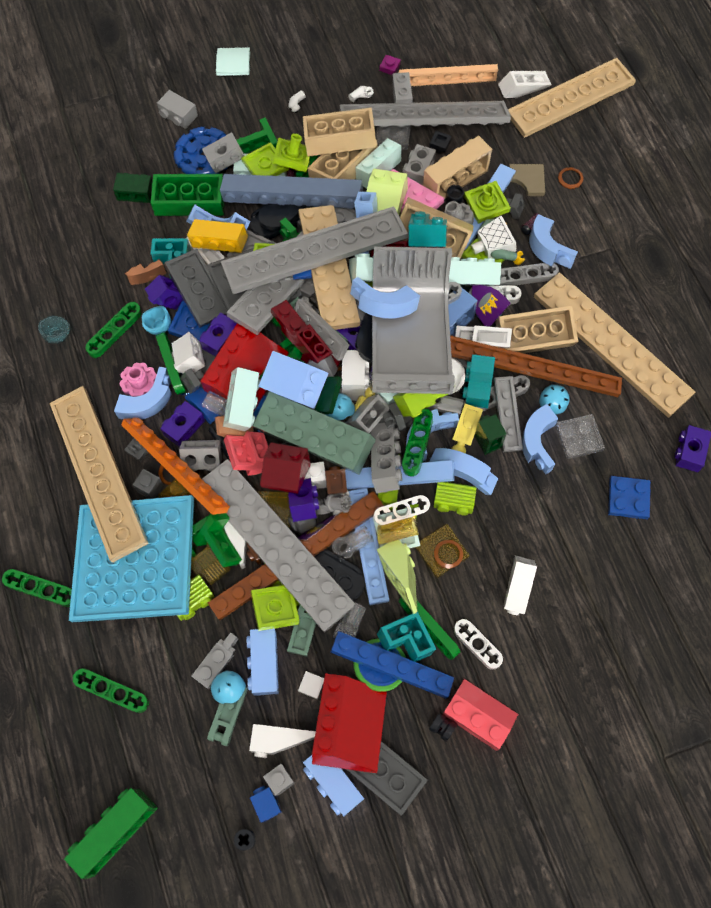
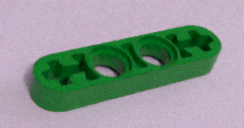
[85,302,142,358]
[156,332,186,395]
[402,409,433,476]
[2,569,72,607]
[399,597,460,660]
[73,669,149,713]

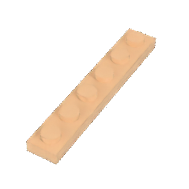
[399,64,498,86]

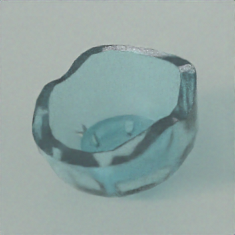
[38,316,70,344]

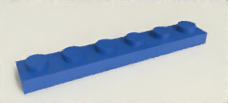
[330,631,454,699]

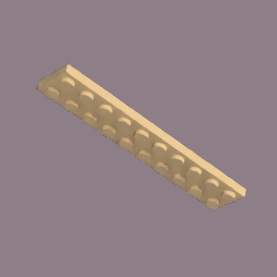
[534,272,695,418]
[50,386,149,562]

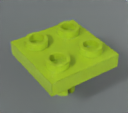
[272,134,310,172]
[464,181,511,223]

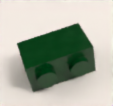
[113,173,153,203]
[475,414,507,455]

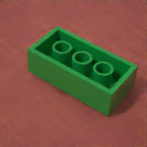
[151,174,224,216]
[64,788,158,879]

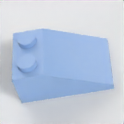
[258,351,328,409]

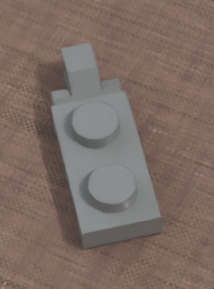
[191,633,239,689]

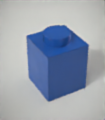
[250,785,282,823]

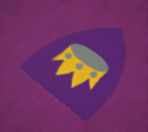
[472,285,511,327]
[297,514,337,540]

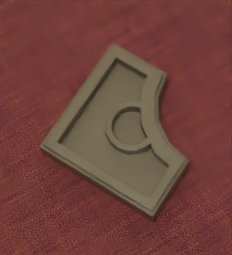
[509,164,545,196]

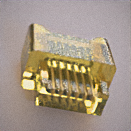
[191,542,231,585]

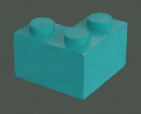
[409,211,447,247]
[151,238,191,278]
[463,354,495,408]
[377,612,436,662]

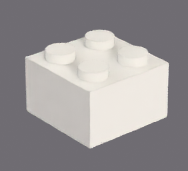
[342,350,369,401]

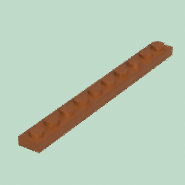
[450,335,622,397]
[208,491,384,621]

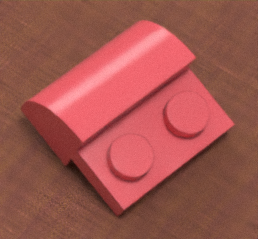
[224,431,268,476]

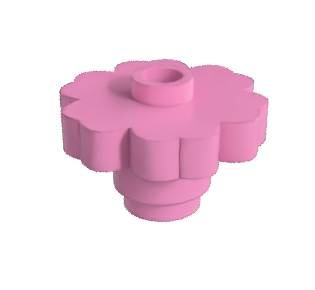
[119,363,157,397]

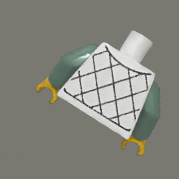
[471,216,525,265]

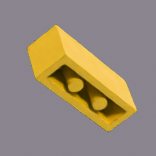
[187,219,248,253]

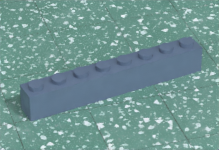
[220,174,363,209]

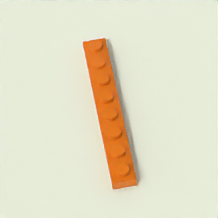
[121,417,230,515]

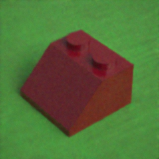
[260,443,311,494]

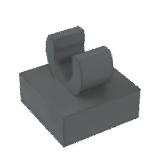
[506,194,525,219]
[180,368,204,394]
[382,403,406,430]
[124,438,149,462]

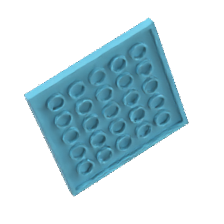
[69,495,194,622]

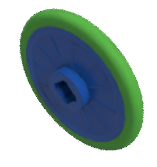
[354,639,406,692]

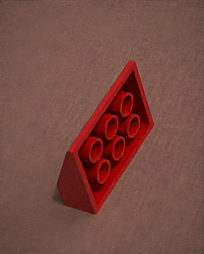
[200,323,289,413]
[312,673,387,773]

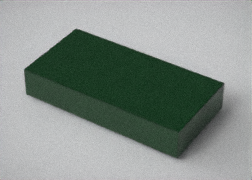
[315,376,343,414]

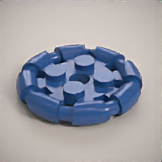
[174,127,229,174]

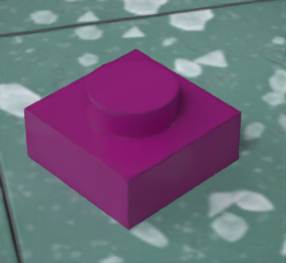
[380,55,401,75]

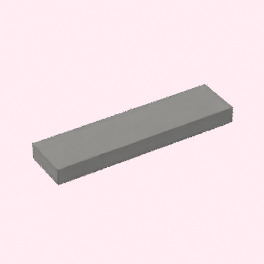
[294,299,349,361]
[493,376,523,452]

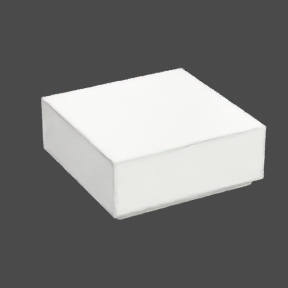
[298,671,324,699]

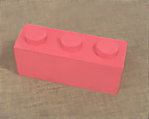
[443,679,518,751]

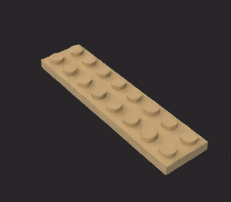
[508,58,636,138]
[298,205,360,330]

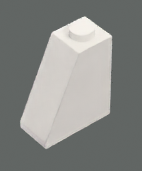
[504,556,537,615]

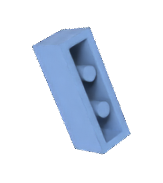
[247,629,279,696]
[303,755,364,816]

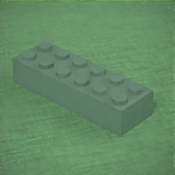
[253,391,376,475]

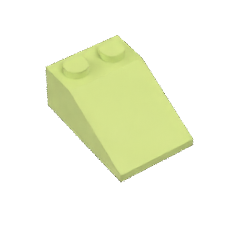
[366,169,408,215]
[376,538,417,614]

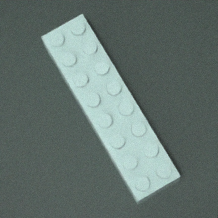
[349,254,501,286]

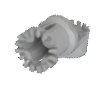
[316,494,351,515]

